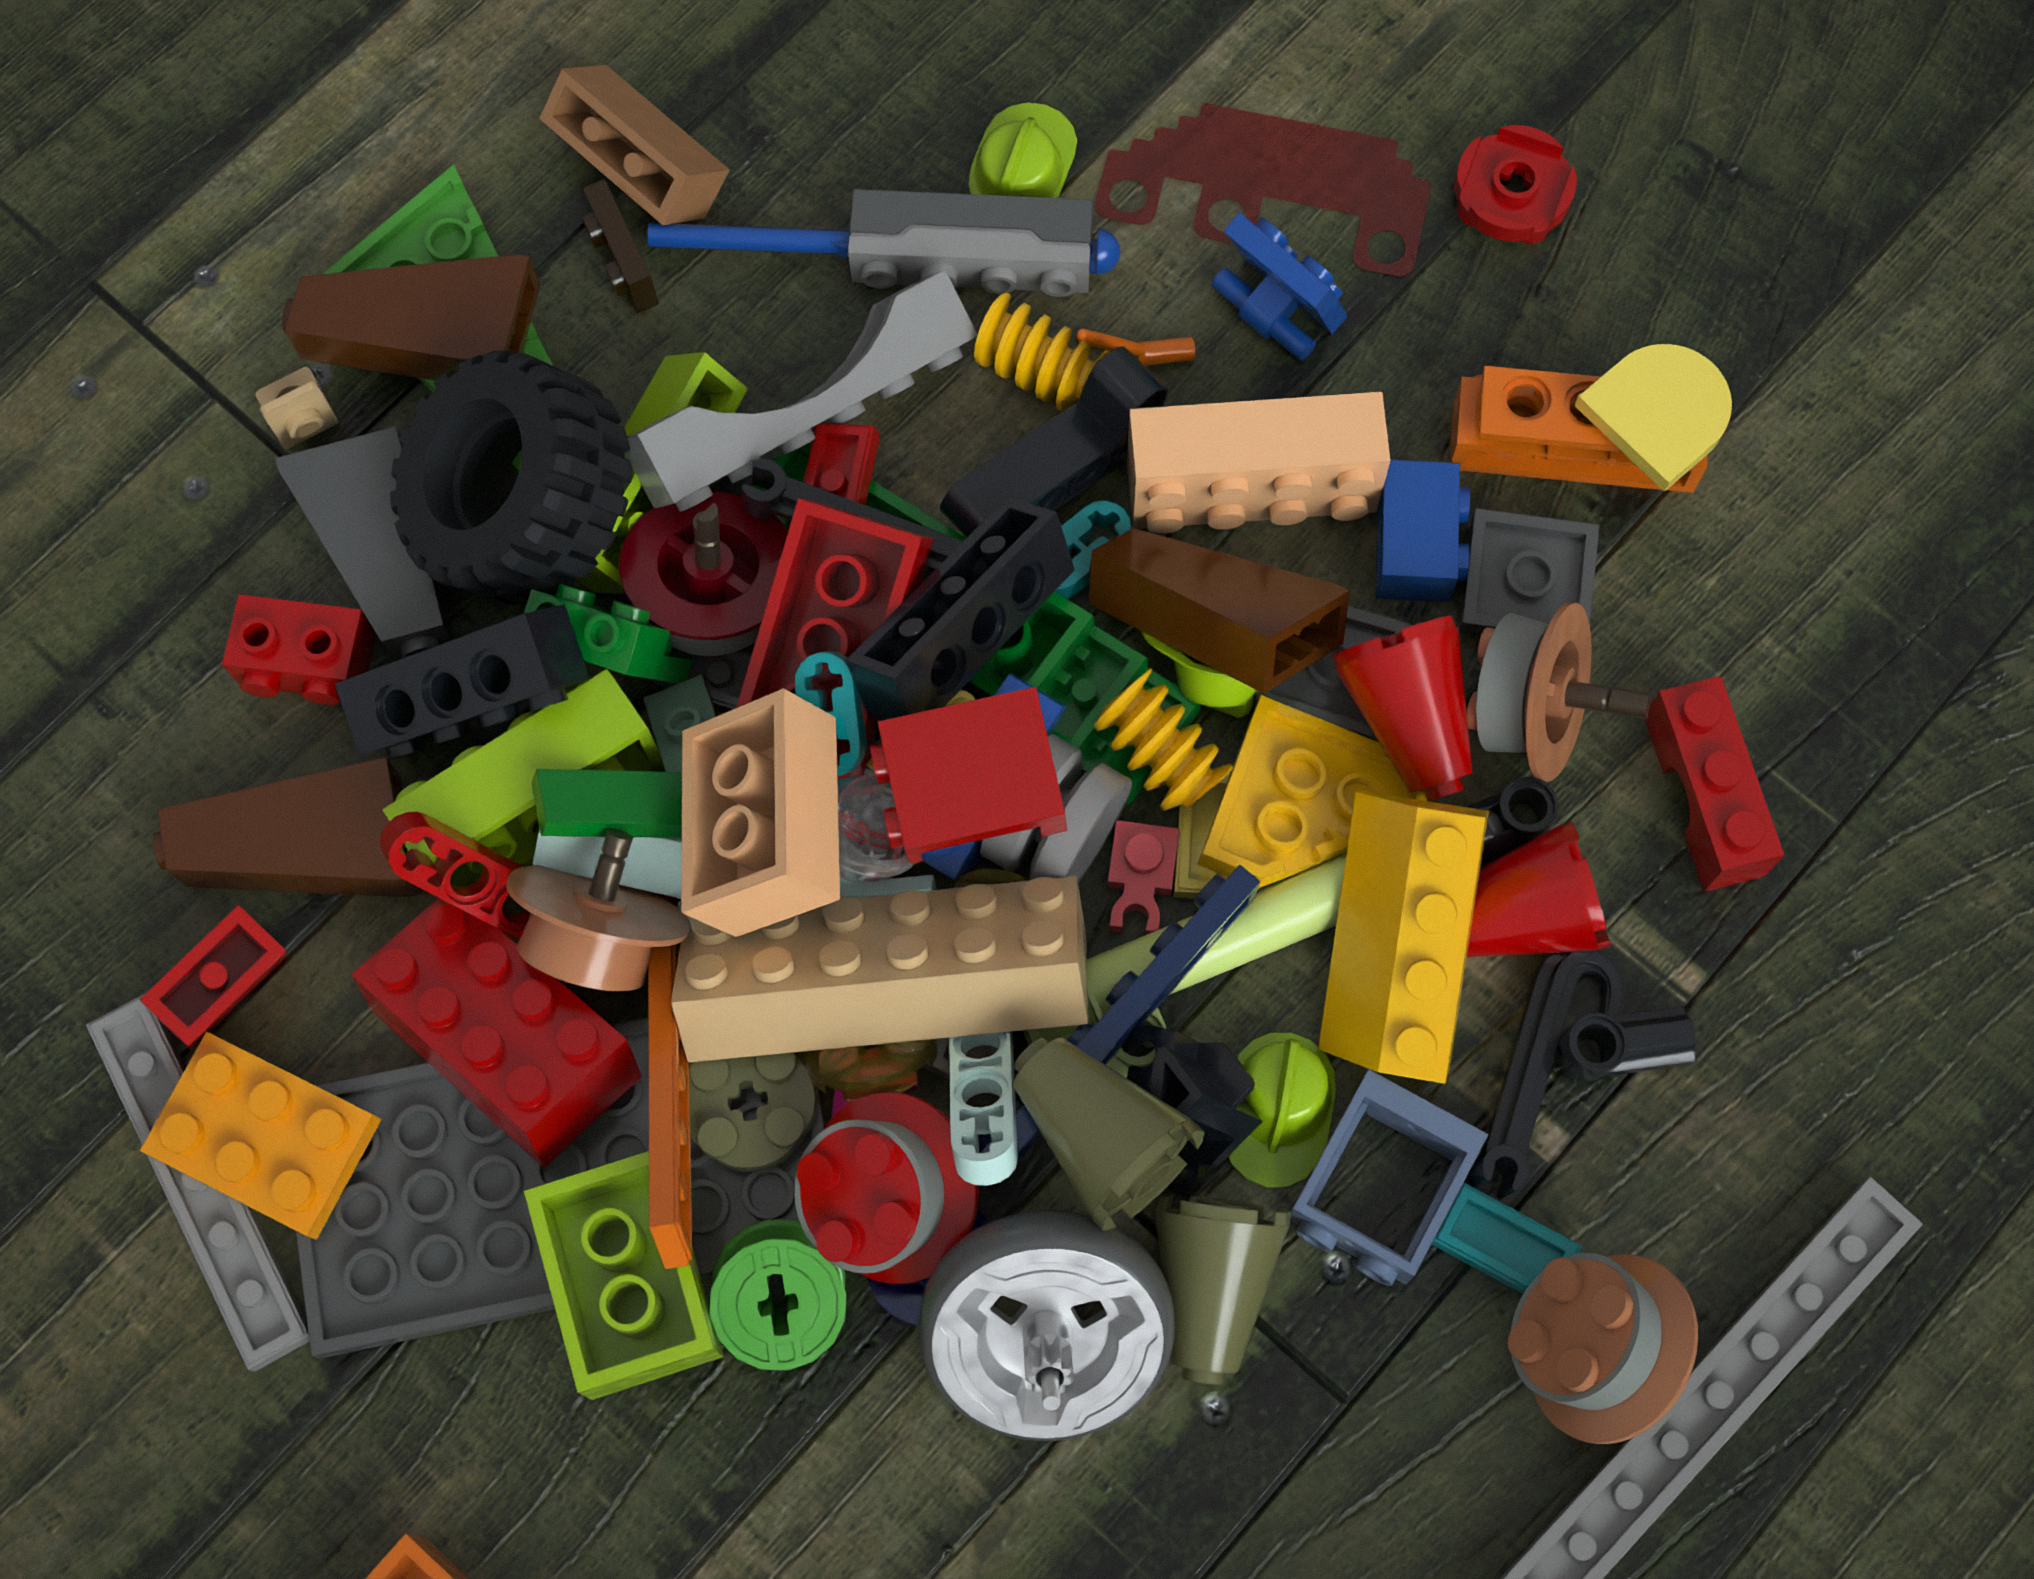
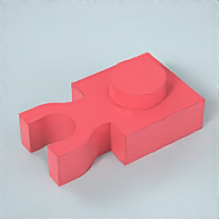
[1107,820,1180,935]

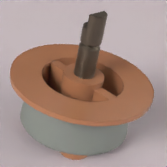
[1467,602,1652,782]
[1508,1253,1698,1444]

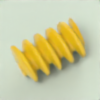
[974,292,1110,412]
[1093,668,1234,811]

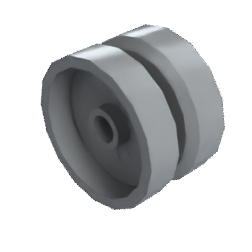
[980,734,1132,884]

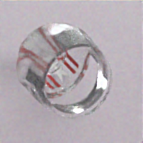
[837,774,923,883]

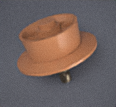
[506,829,690,991]

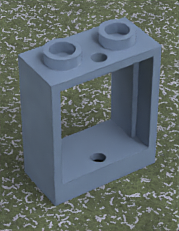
[1290,1069,1489,1286]

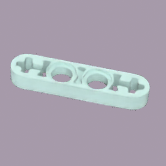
[949,1031,1018,1186]

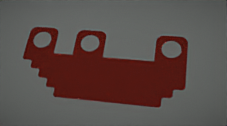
[1095,103,1431,276]

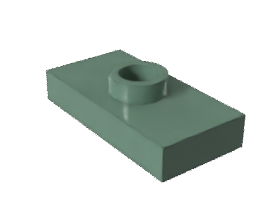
[643,674,717,772]

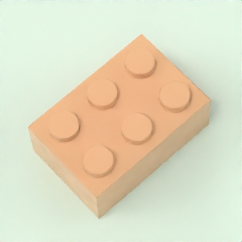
[681,688,840,937]

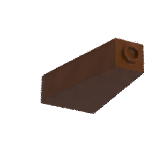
[282,254,540,381]
[1089,528,1350,694]
[152,757,422,897]

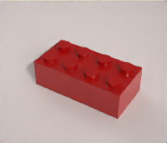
[736,498,935,788]
[351,898,642,1168]

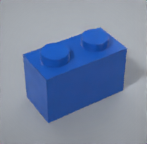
[1375,460,1470,602]

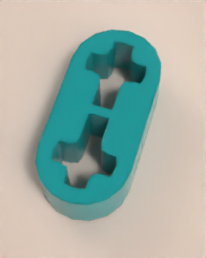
[1055,501,1131,599]
[795,651,867,776]

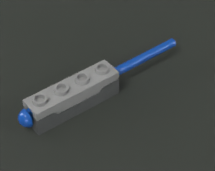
[647,189,1120,297]

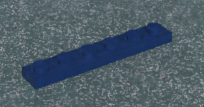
[978,865,1260,1192]

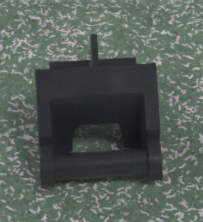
[1126,1025,1263,1196]

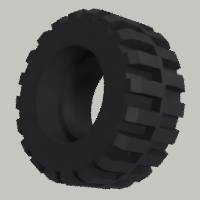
[390,350,632,606]

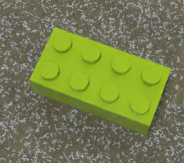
[382,669,666,887]

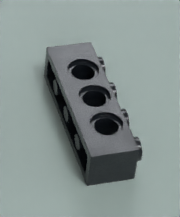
[846,497,1075,721]
[335,604,590,761]

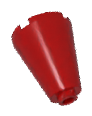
[1332,615,1473,801]
[1467,822,1611,958]

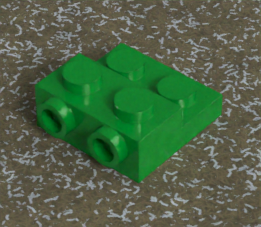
[524,583,693,683]

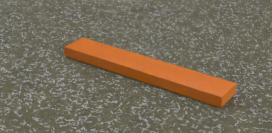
[648,943,692,1269]

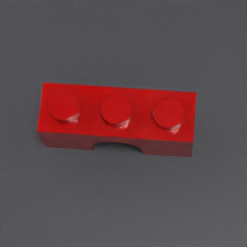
[1645,676,1784,892]

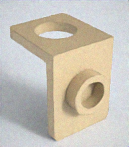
[256,367,339,450]

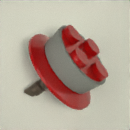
[794,1092,979,1284]

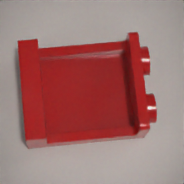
[870,687,1068,864]

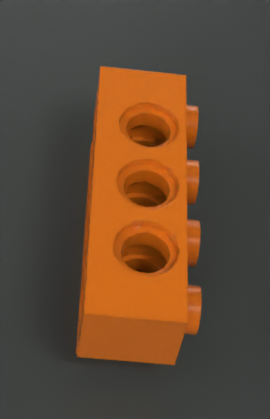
[1449,366,1708,493]

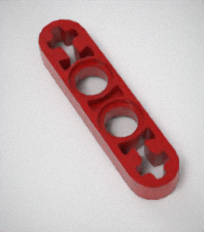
[380,812,531,939]

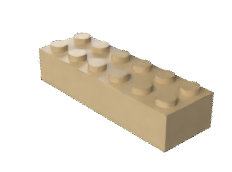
[671,876,1088,1063]

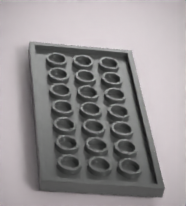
[296,1018,825,1359]

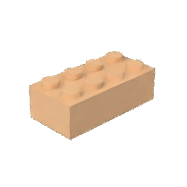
[1127,392,1391,534]

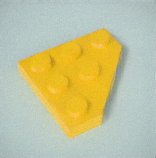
[1197,695,1427,889]

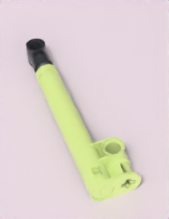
[1022,776,1558,1077]

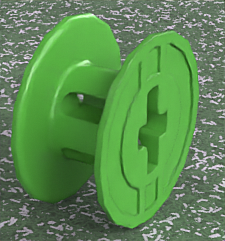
[709,1218,847,1370]

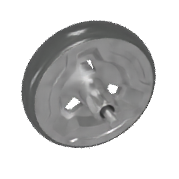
[918,1210,1175,1441]

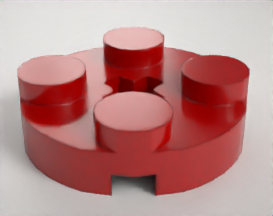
[1454,125,1577,245]

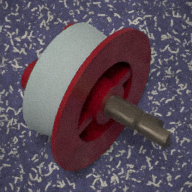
[619,492,788,658]

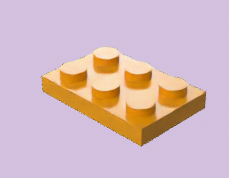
[140,1032,382,1240]

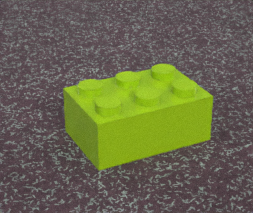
[524,1151,724,1400]

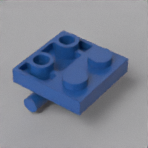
[1211,212,1348,361]

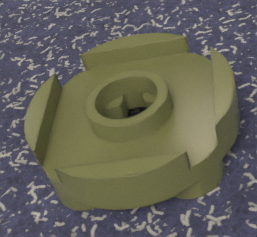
[689,1052,817,1172]

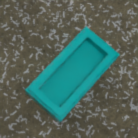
[1431,1183,1583,1294]

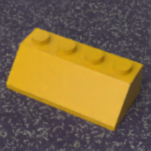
[1318,791,1489,1084]

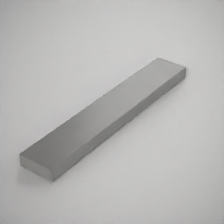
[86,993,310,1372]

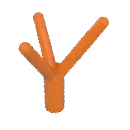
[1075,328,1195,366]

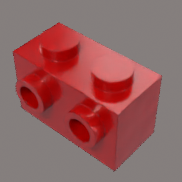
[222,594,376,705]

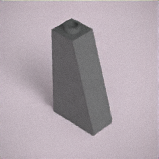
[275,426,454,661]

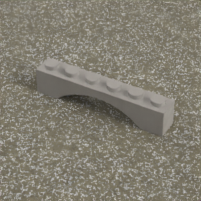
[625,270,977,512]

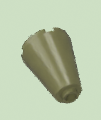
[1013,1038,1204,1231]
[1154,1193,1291,1385]

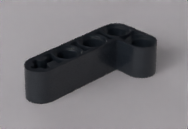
[940,346,1169,538]

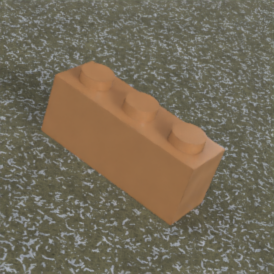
[539,65,730,225]

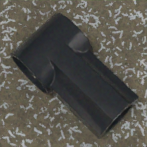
[1554,1006,1697,1083]

